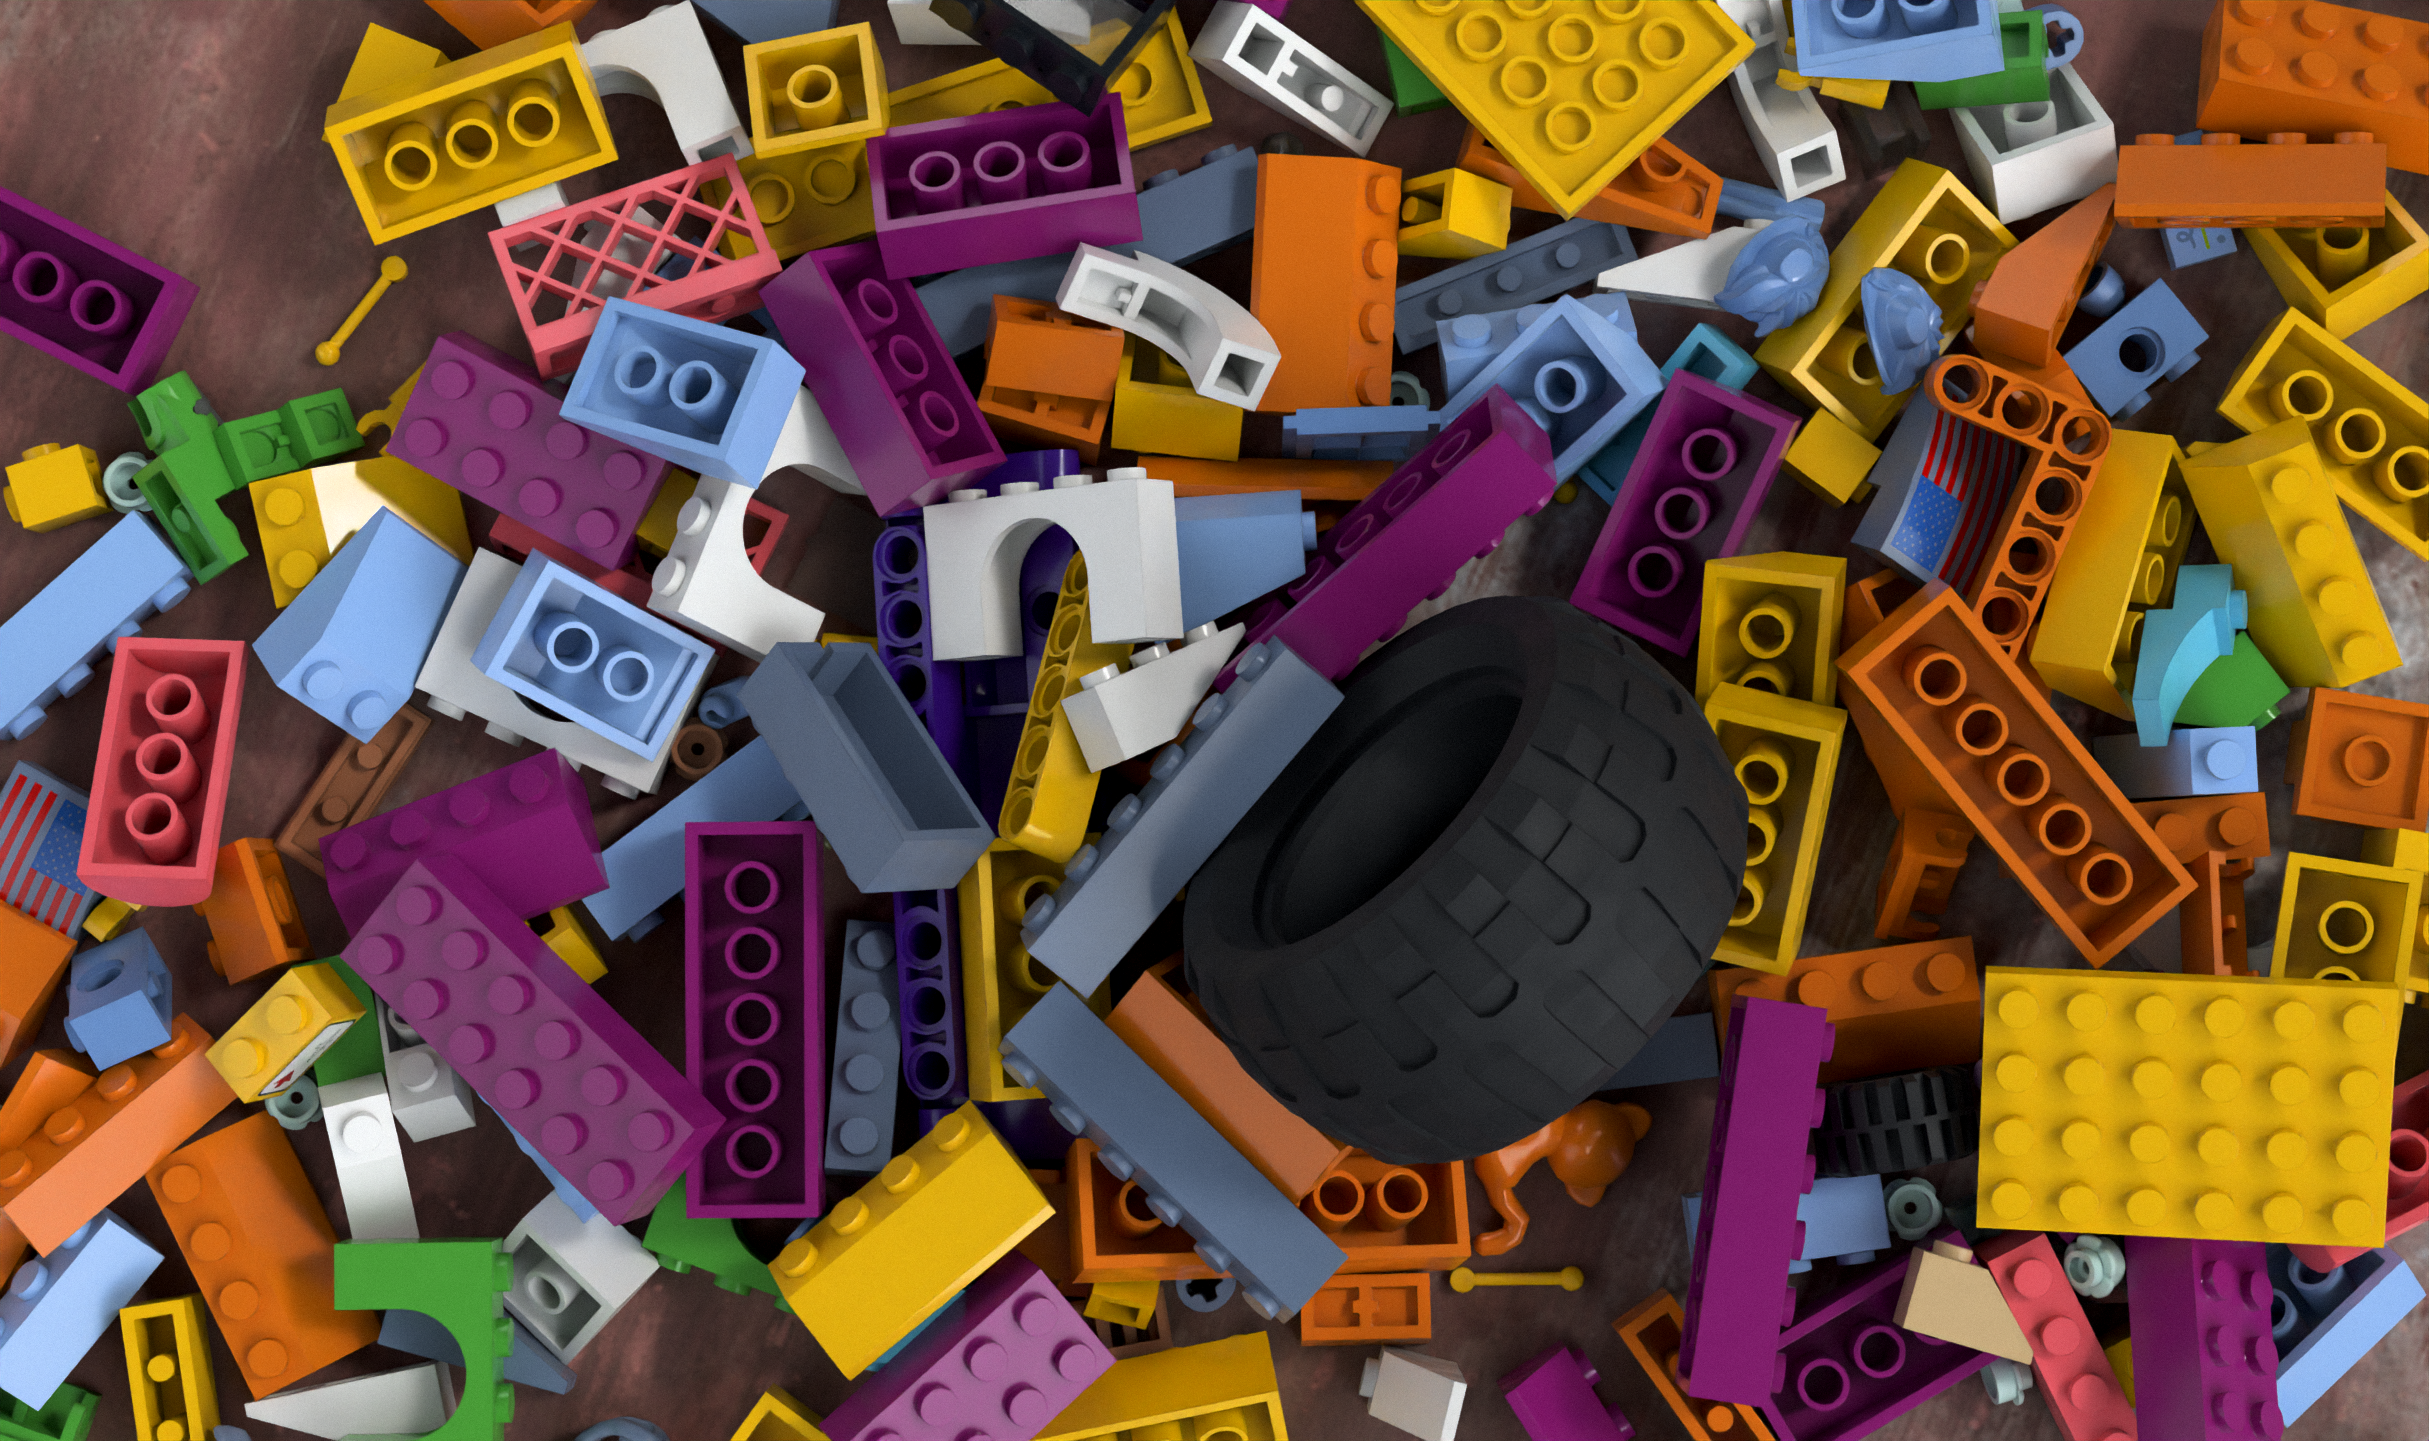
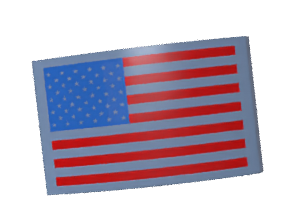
[1850,377,2021,602]
[0,760,107,983]

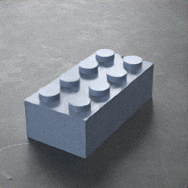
[737,642,996,893]

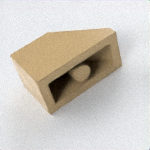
[1893,1239,2034,1365]

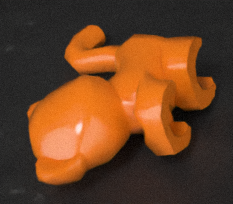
[1473,1099,1653,1256]

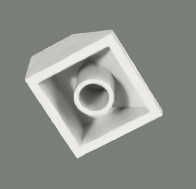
[1948,62,2118,225]
[503,1189,661,1366]

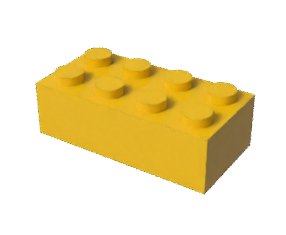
[1704,681,1848,977]

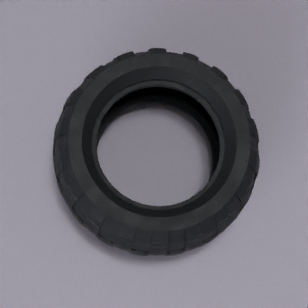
[1183,595,1749,1165]

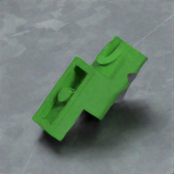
[127,370,249,585]

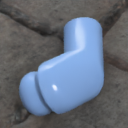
[698,675,750,729]

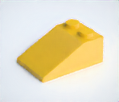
[2240,189,2429,341]
[248,455,475,611]

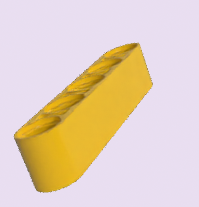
[998,549,1135,864]

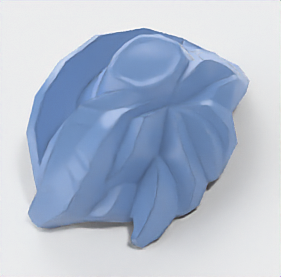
[1714,214,1830,338]
[1861,267,1945,395]

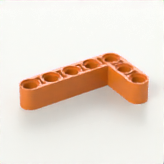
[1923,354,2112,662]

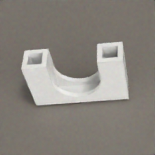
[494,0,755,252]
[646,385,867,663]
[923,467,1184,661]
[414,547,720,800]

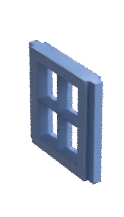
[1282,405,1441,462]

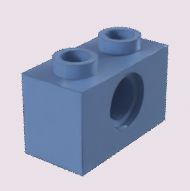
[2062,277,2209,423]
[64,926,172,1071]

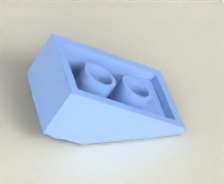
[1791,0,2005,82]
[559,296,806,489]
[252,505,469,744]
[470,548,716,762]

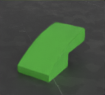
[212,388,366,491]

